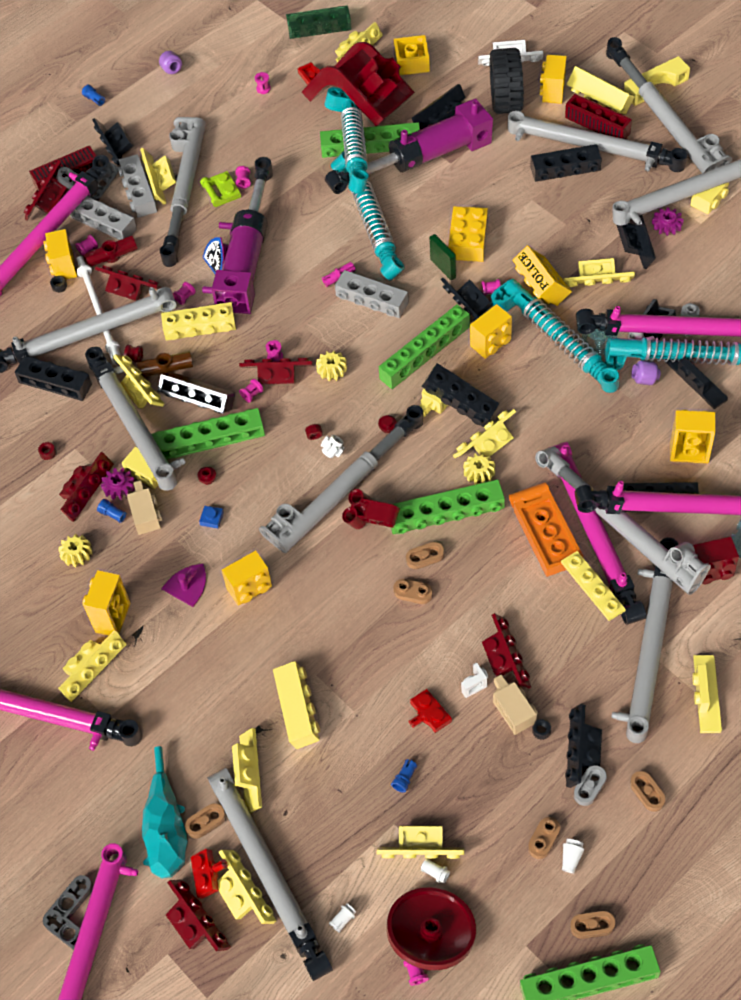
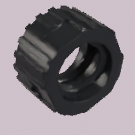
[50,275,67,293]
[532,719,551,740]

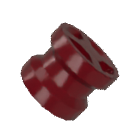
[124,344,143,364]

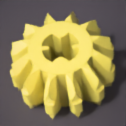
[316,351,347,381]
[463,453,495,485]
[59,533,92,568]

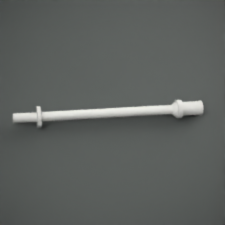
[77,256,121,365]

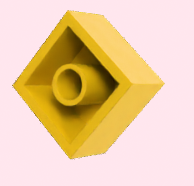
[393,35,430,75]
[540,55,567,104]
[43,229,77,280]
[470,304,512,359]
[222,550,272,606]

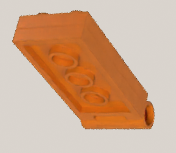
[509,482,584,577]

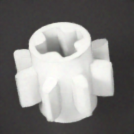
[321,435,345,458]

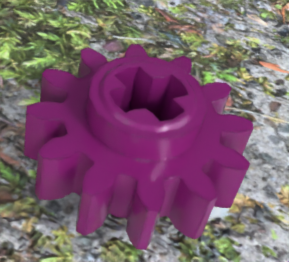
[652,207,684,236]
[101,468,135,500]

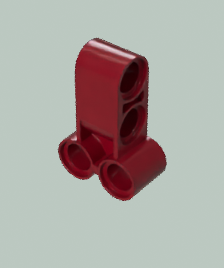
[342,489,400,529]

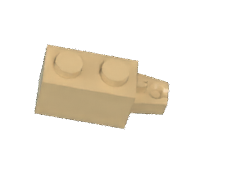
[127,480,162,535]
[493,675,538,735]

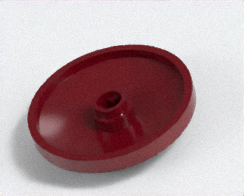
[386,887,476,970]

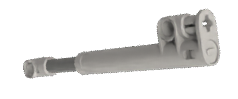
[535,446,711,595]

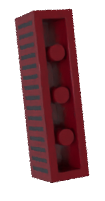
[565,94,632,139]
[29,145,96,191]

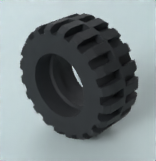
[489,48,524,114]

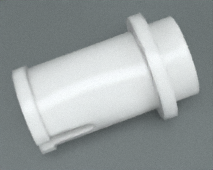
[421,858,450,883]
[329,903,356,933]

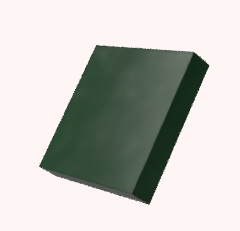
[429,234,456,281]

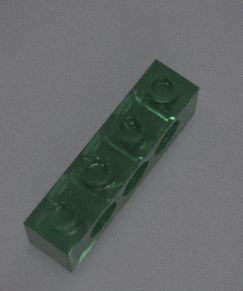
[286,5,352,39]

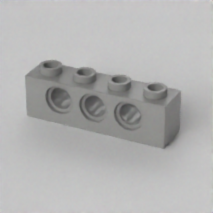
[117,154,157,218]
[70,196,137,240]
[335,270,409,318]

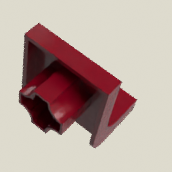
[302,42,415,127]

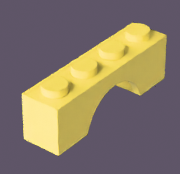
[624,56,690,106]

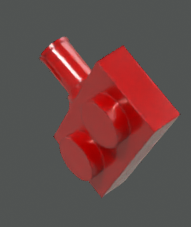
[297,62,323,85]
[408,689,452,733]
[190,849,228,899]

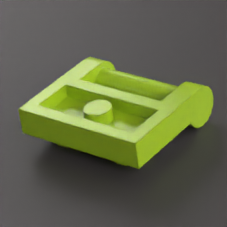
[200,171,241,207]

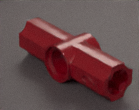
[84,235,138,267]

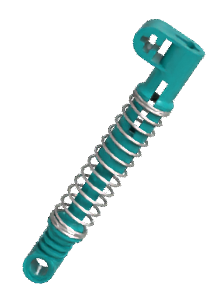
[324,87,369,194]
[331,152,405,280]
[491,279,619,393]
[604,337,741,371]

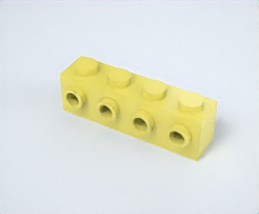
[566,66,635,115]
[161,302,236,341]
[273,661,320,749]

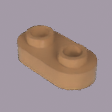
[406,542,444,569]
[393,579,432,604]
[630,771,665,812]
[185,803,226,839]
[528,817,560,859]
[570,911,615,939]

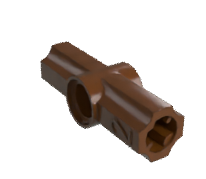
[137,352,193,377]

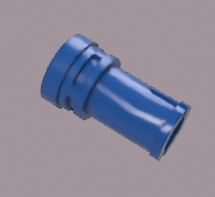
[82,84,105,106]
[97,499,127,523]
[391,759,417,793]

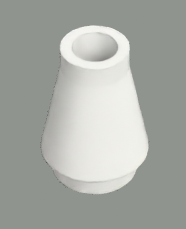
[562,839,585,873]

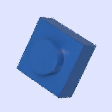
[199,506,224,529]

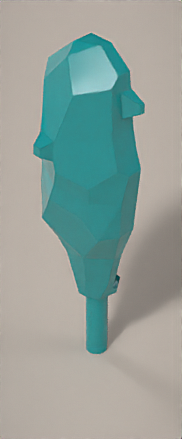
[142,746,188,879]

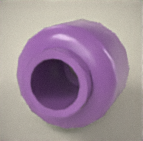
[159,51,182,75]
[631,360,661,385]

